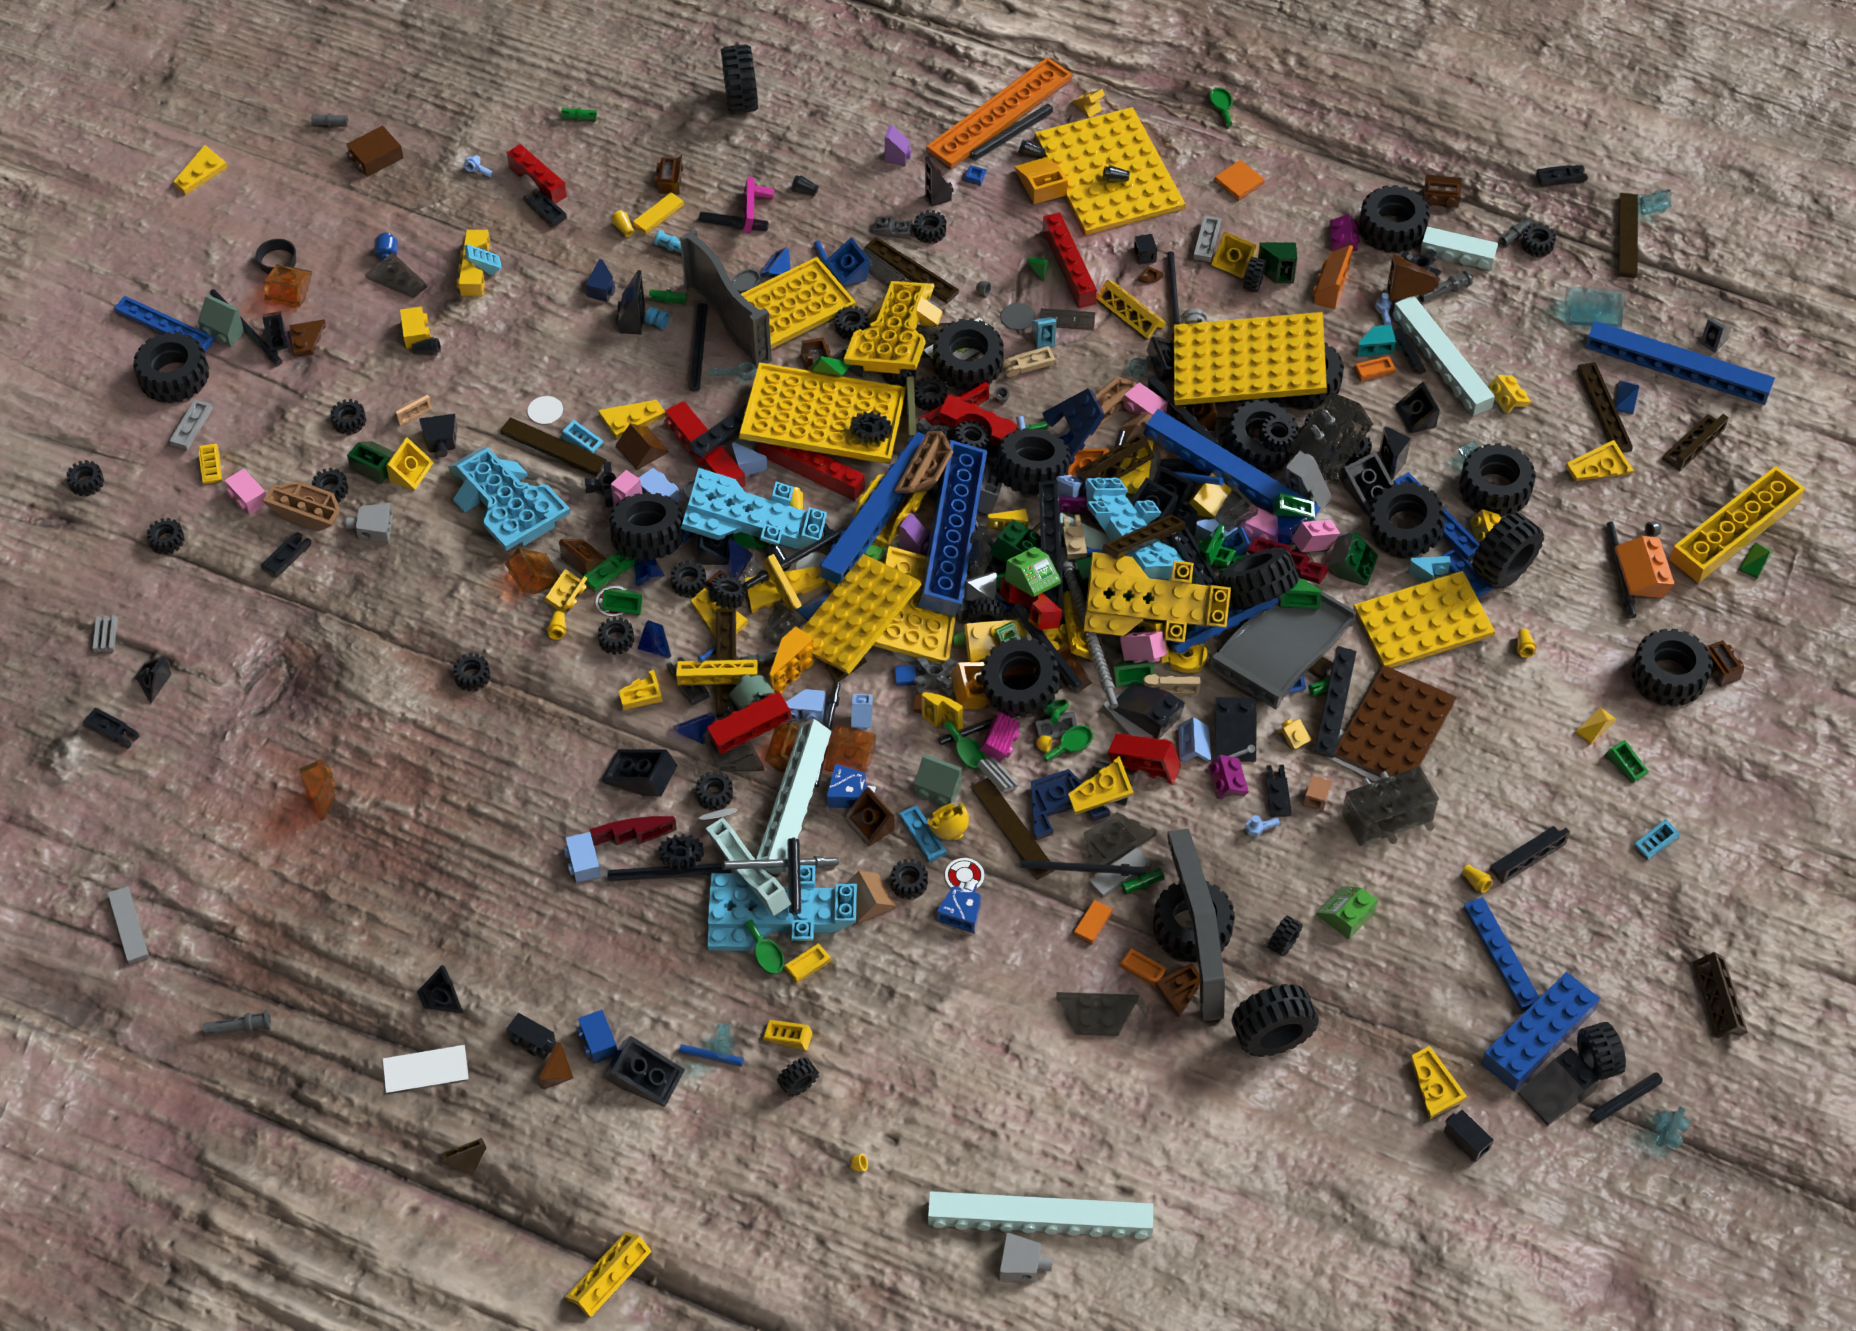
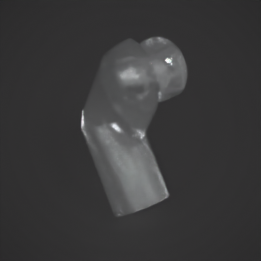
[742,551,759,578]

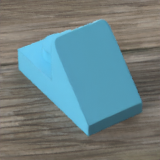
[1408,556,1451,583]

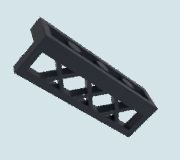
[1489,826,1570,884]

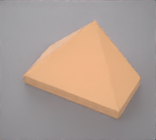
[395,395,432,426]

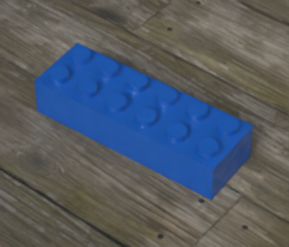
[1481,971,1600,1092]

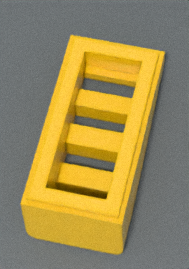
[198,444,223,485]
[987,509,1029,530]
[763,1020,812,1051]

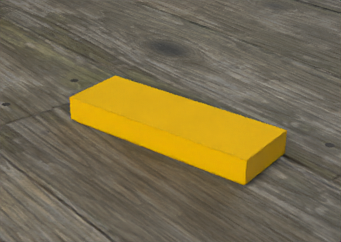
[633,192,684,234]
[762,554,802,613]

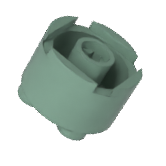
[729,675,775,711]

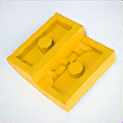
[922,692,963,731]

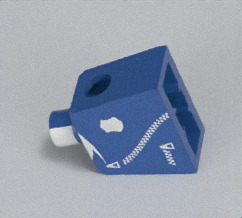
[827,764,877,808]
[937,881,981,934]

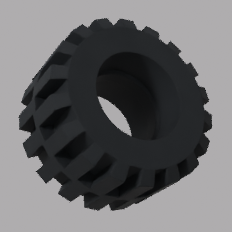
[1577,1022,1626,1080]

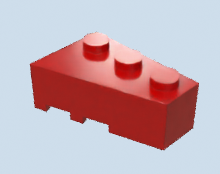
[1108,733,1181,785]

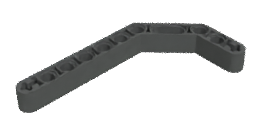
[1167,829,1225,1021]

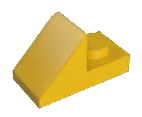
[1072,89,1105,117]

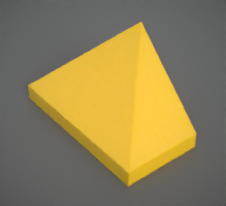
[1575,707,1616,745]

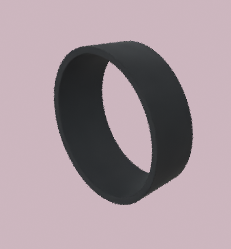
[256,238,296,275]

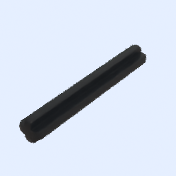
[699,211,769,231]
[787,837,802,915]
[1590,1072,1663,1123]

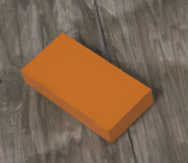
[1354,356,1396,382]
[1074,900,1113,944]
[1120,948,1167,987]

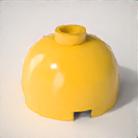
[927,802,969,841]

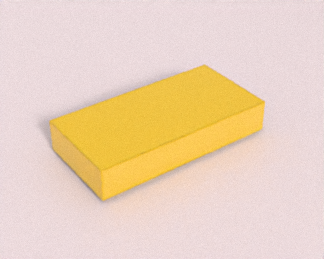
[784,943,831,984]

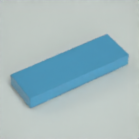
[899,805,947,863]

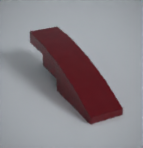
[1247,537,1329,584]
[589,816,677,846]

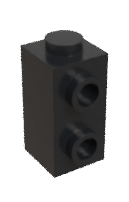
[506,1012,556,1059]
[1444,1110,1494,1162]

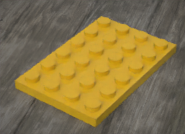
[741,257,856,349]
[872,546,956,665]
[801,554,922,674]
[1354,571,1495,668]

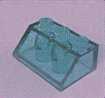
[1565,286,1625,328]

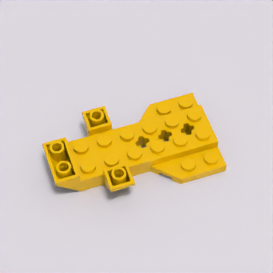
[844,281,942,374]
[1083,552,1231,642]

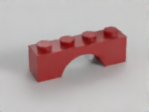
[506,144,567,204]
[937,394,1018,448]
[999,576,1062,630]

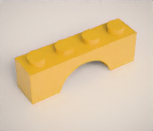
[456,230,490,297]

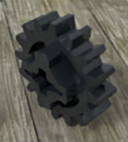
[850,411,892,444]
[658,834,704,869]

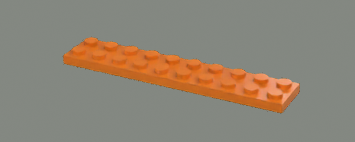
[926,57,1073,169]

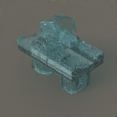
[1638,189,1672,215]
[712,1024,736,1059]
[1652,1106,1691,1149]

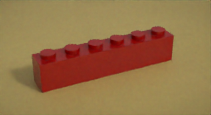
[1042,212,1097,308]
[664,401,746,488]
[758,442,865,501]

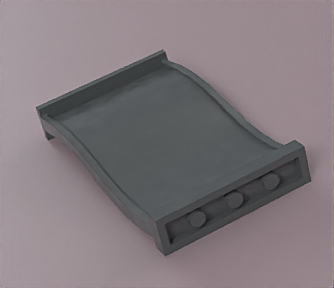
[680,230,772,369]
[1210,578,1356,710]

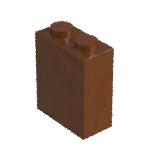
[346,126,403,177]

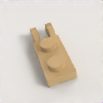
[1003,346,1056,378]
[1063,515,1087,559]
[1144,674,1200,695]

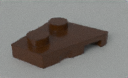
[289,319,326,357]
[1156,963,1200,1017]

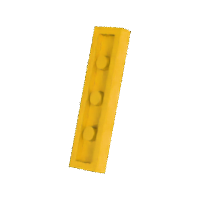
[1096,279,1167,339]
[676,660,758,685]
[565,1231,652,1317]

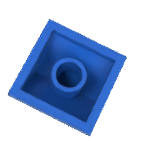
[825,237,871,286]

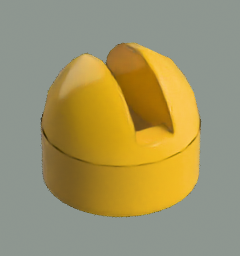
[1036,735,1052,753]
[849,1154,868,1172]

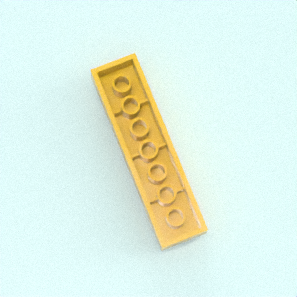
[1669,466,1806,583]

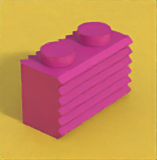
[979,712,1020,762]

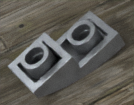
[873,216,914,238]

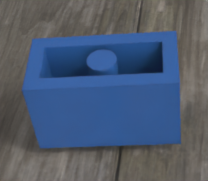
[576,1010,618,1064]

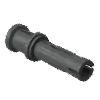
[1418,270,1473,302]
[203,1010,271,1037]

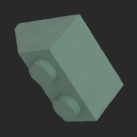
[198,295,244,347]
[914,754,962,807]

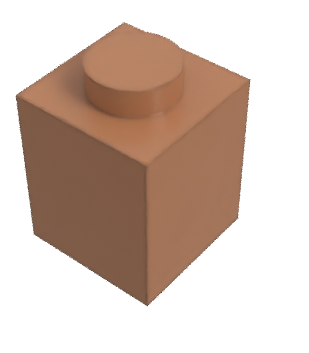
[1304,775,1332,811]

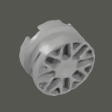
[1181,309,1207,324]

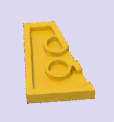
[598,400,665,440]
[1119,440,1154,495]
[691,588,748,638]
[1068,756,1134,815]

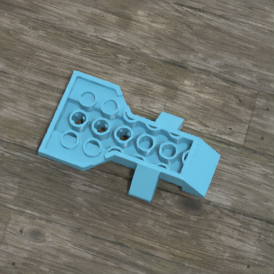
[448,447,570,551]
[681,468,827,549]
[1086,477,1184,579]
[708,865,857,951]

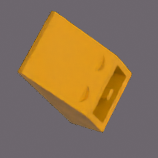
[1014,157,1068,205]
[769,626,814,694]

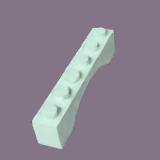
[706,817,791,916]

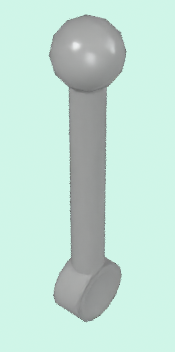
[1229,745,1255,757]

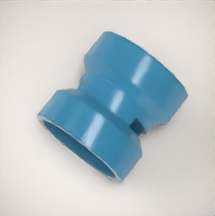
[645,306,670,330]

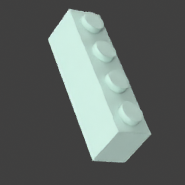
[1420,227,1498,271]

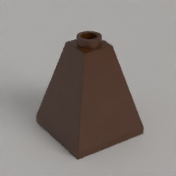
[1386,255,1439,300]

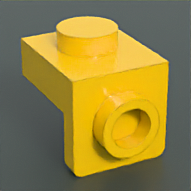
[1276,718,1311,750]

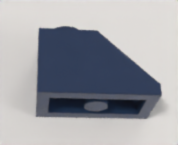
[586,259,616,302]

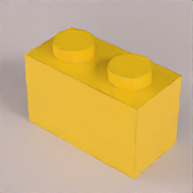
[400,306,431,349]

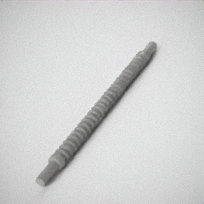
[1062,547,1118,708]

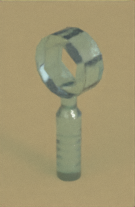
[1128,355,1151,377]
[710,362,756,381]

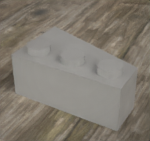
[1286,451,1332,514]

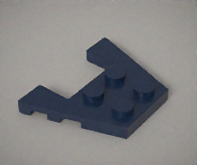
[1042,388,1106,465]
[1031,769,1110,840]

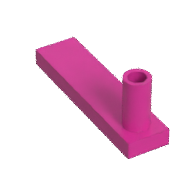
[743,177,774,234]

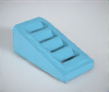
[464,244,501,276]
[561,420,604,453]
[1634,819,1680,860]

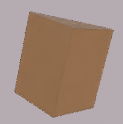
[846,871,896,924]

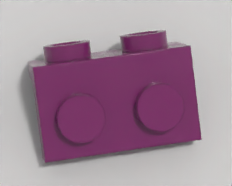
[1330,214,1360,251]
[1060,490,1091,513]
[1209,755,1249,799]

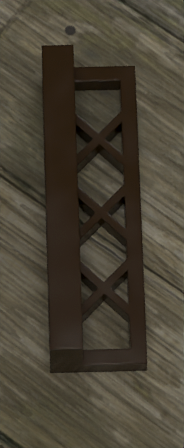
[1662,414,1729,471]
[1075,434,1155,487]
[1693,952,1748,1039]

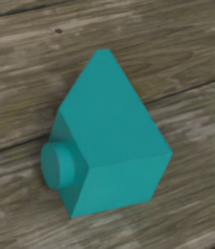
[1357,325,1396,357]

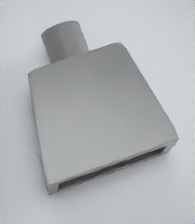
[346,503,393,544]
[1000,1233,1053,1282]

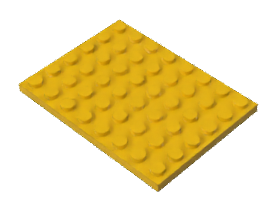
[1035,107,1186,235]
[1174,312,1327,406]
[739,362,906,464]

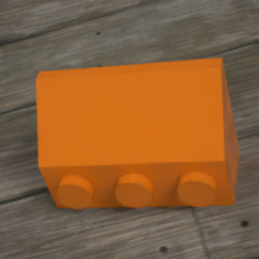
[1312,245,1353,309]
[1614,536,1675,598]

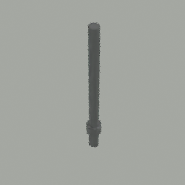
[722,856,839,870]

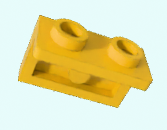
[1488,375,1531,414]
[1470,509,1501,543]
[544,569,587,613]

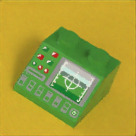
[1005,547,1061,597]
[1316,886,1378,939]

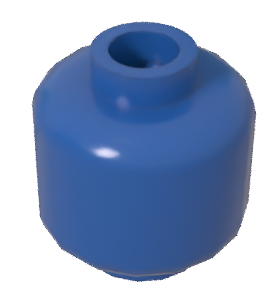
[374,233,398,261]

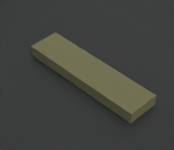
[906,377,916,441]

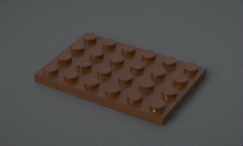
[1334,665,1457,790]

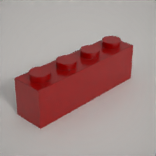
[707,691,792,755]

